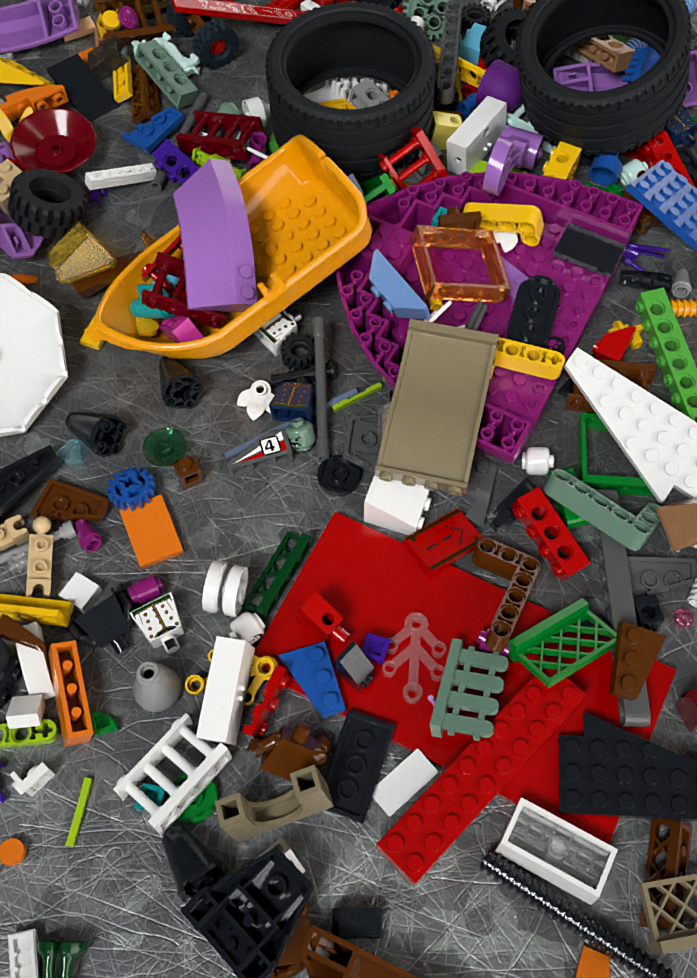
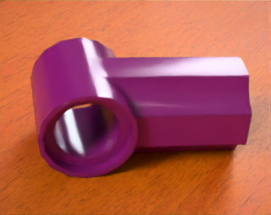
[248,131,267,169]

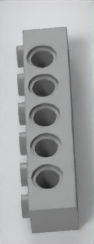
[349,77,442,176]

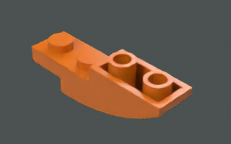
[0,85,69,122]

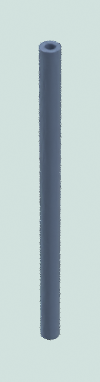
[224,387,358,460]

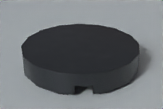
[317,455,361,497]

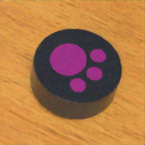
[544,336,565,354]

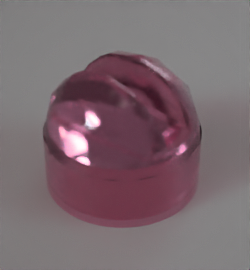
[673,608,694,629]

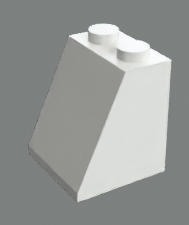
[364,475,432,535]

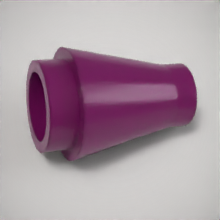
[74,519,102,552]

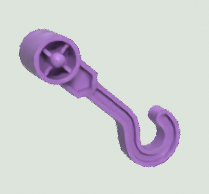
[482,125,544,196]

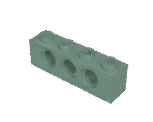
[135,40,198,109]

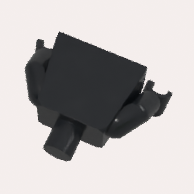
[61,583,133,655]

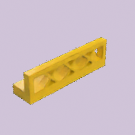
[0,594,74,627]

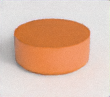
[0,838,26,866]

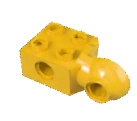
[542,141,582,181]

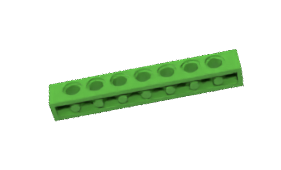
[635,287,697,422]

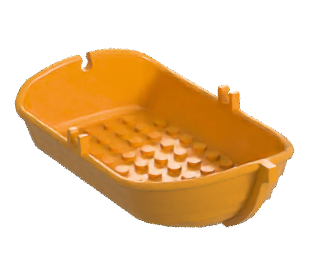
[84,134,372,359]

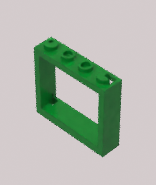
[577,412,673,498]

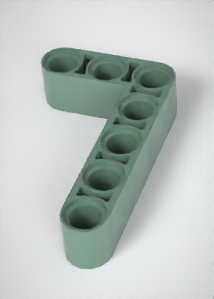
[544,469,661,551]

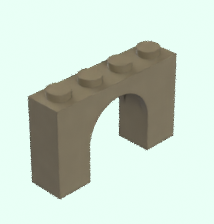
[214,765,334,843]

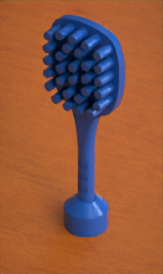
[588,45,660,187]

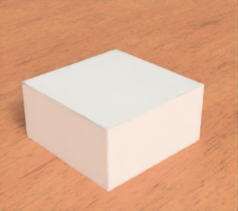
[59,572,102,613]
[6,694,46,729]

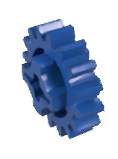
[106,466,156,511]

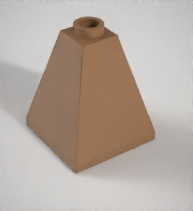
[656,497,697,552]

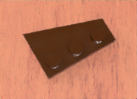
[29,478,111,522]
[609,621,666,701]

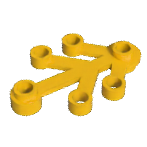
[185,649,278,706]

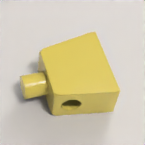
[428,111,462,150]

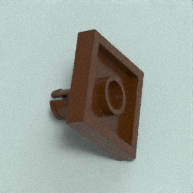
[435,206,482,249]

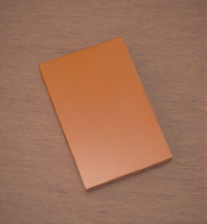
[119,494,184,570]

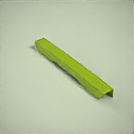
[332,382,382,413]
[65,777,93,848]

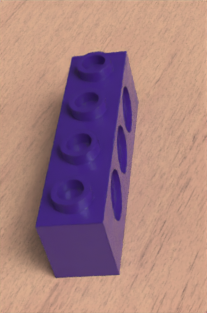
[151,138,200,188]

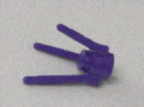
[622,242,670,271]

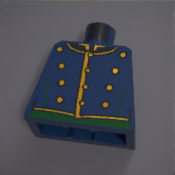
[658,105,697,148]
[269,377,315,423]

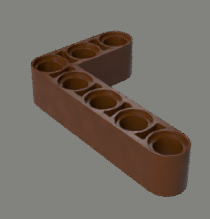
[472,538,541,652]

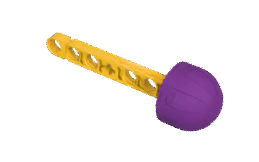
[432,44,523,113]

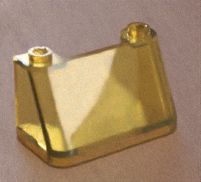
[46,221,119,284]

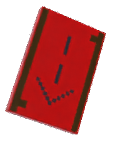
[403,508,483,575]

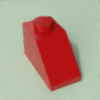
[592,326,637,361]

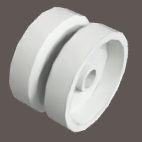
[202,561,248,617]

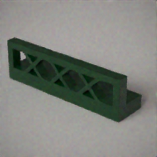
[242,531,312,621]

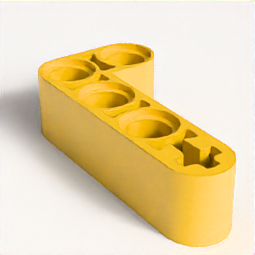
[462,202,544,246]
[490,337,565,380]

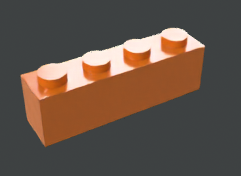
[48,640,94,747]

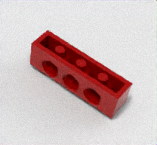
[512,487,590,582]

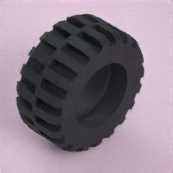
[480,7,527,69]
[8,168,88,239]

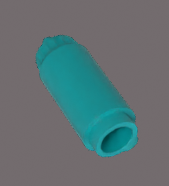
[130,284,175,319]

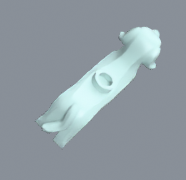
[131,32,200,77]

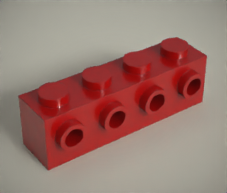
[639,130,695,187]

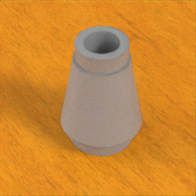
[671,269,692,298]

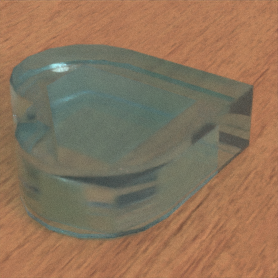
[55,439,83,468]

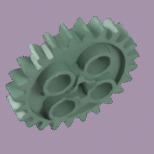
[402,0,450,42]

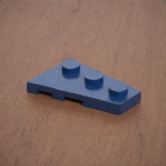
[121,107,185,154]
[278,641,346,719]

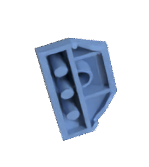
[369,249,431,319]

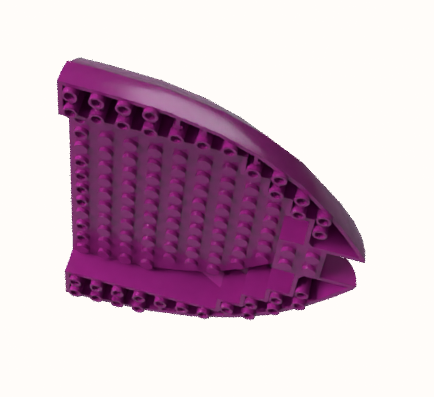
[336,171,644,466]

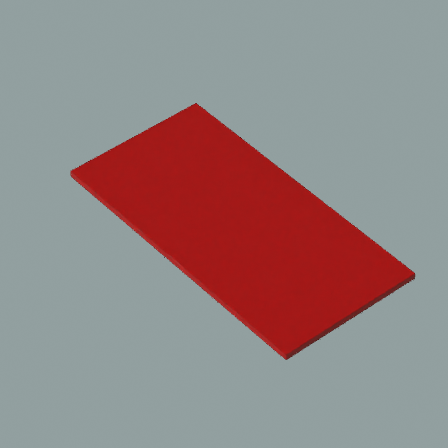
[252,512,676,844]

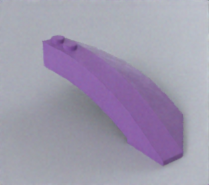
[172,159,257,312]

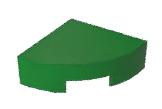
[90,711,119,737]

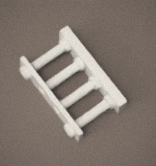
[113,713,232,836]

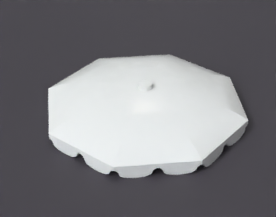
[0,273,68,437]

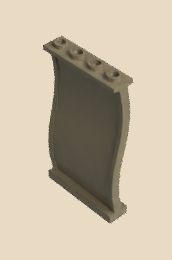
[375,319,499,496]

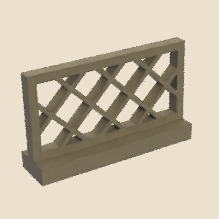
[638,873,697,954]

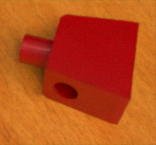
[296,591,350,645]

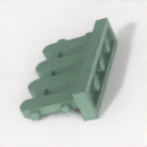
[430,638,509,741]

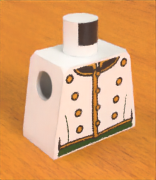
[253,309,302,356]
[130,592,184,654]

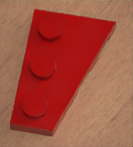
[242,665,290,739]

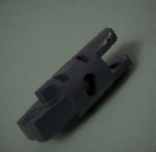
[619,270,672,292]

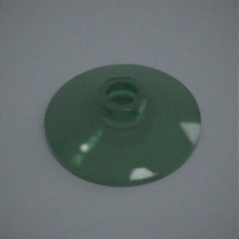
[143,428,187,467]

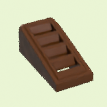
[0,614,47,652]

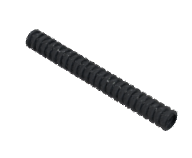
[479,849,673,978]

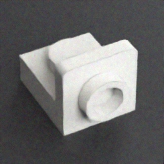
[10,762,55,797]

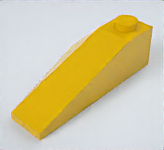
[0,57,55,86]

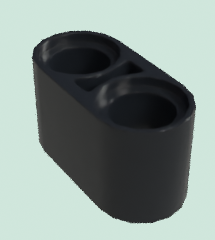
[332,908,383,939]

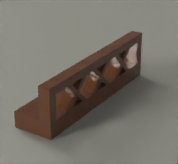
[131,63,160,125]
[639,819,692,932]

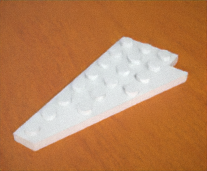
[564,348,697,503]

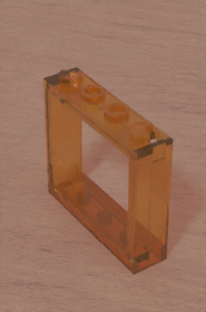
[410,225,510,303]

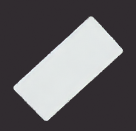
[372,749,438,817]

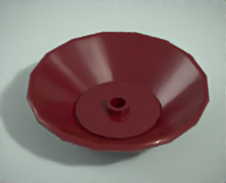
[10,108,97,174]

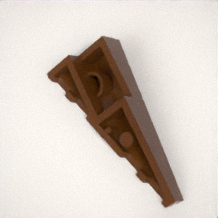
[69,251,143,300]

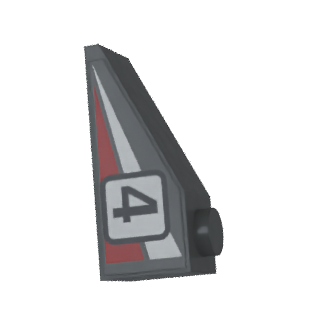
[227,429,293,478]

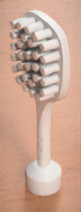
[242,76,391,127]

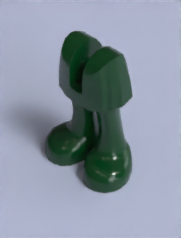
[37,941,88,978]

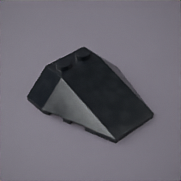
[180,847,314,978]

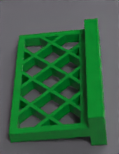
[358,173,396,203]
[508,598,617,689]

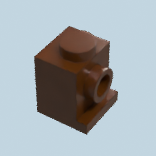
[173,455,204,490]

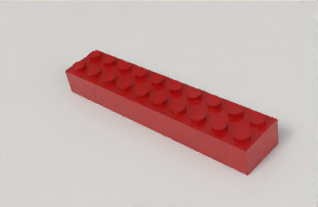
[376,661,586,887]

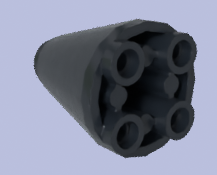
[159,356,203,409]
[65,412,127,457]

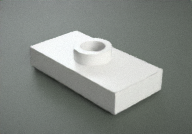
[8,929,41,978]

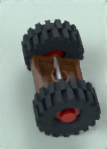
[167,0,240,69]

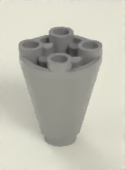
[133,661,182,712]

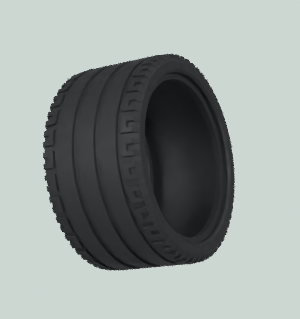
[516,0,692,157]
[266,1,436,182]

